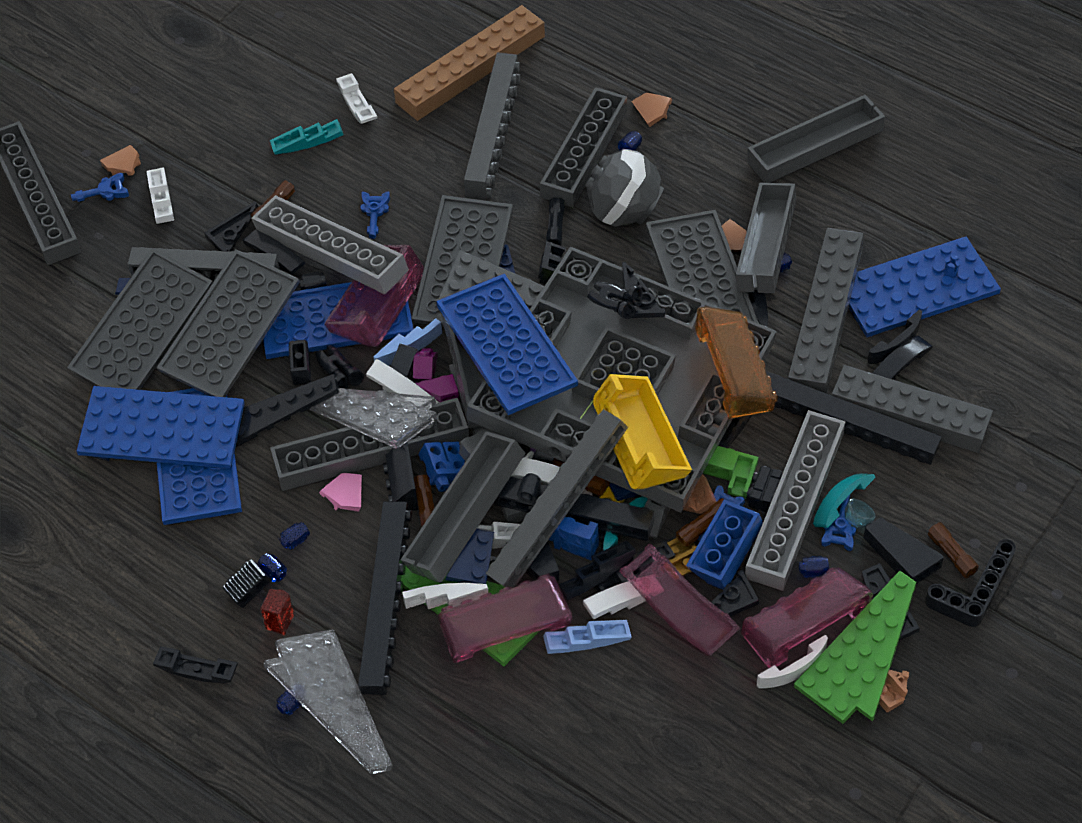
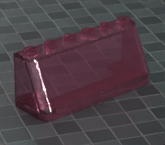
[324,245,424,347]
[741,568,873,668]
[438,574,572,663]

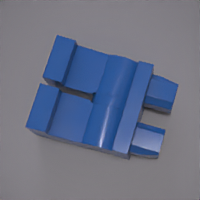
[418,442,465,492]
[549,516,599,560]

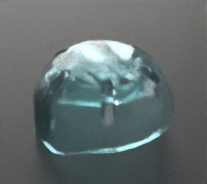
[845,498,876,528]

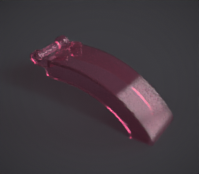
[620,544,740,656]

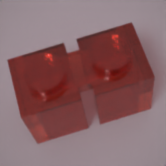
[261,588,294,635]

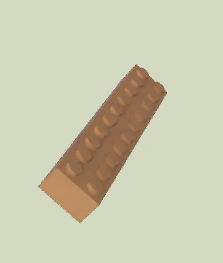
[394,5,545,121]

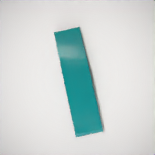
[270,119,344,155]

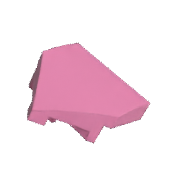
[319,473,362,512]

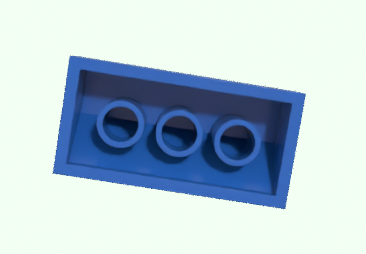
[686,499,763,590]

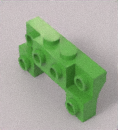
[703,446,759,499]

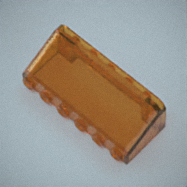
[695,306,777,419]

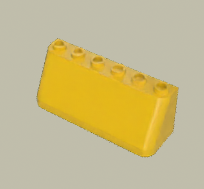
[593,374,692,489]

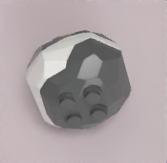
[585,149,664,227]

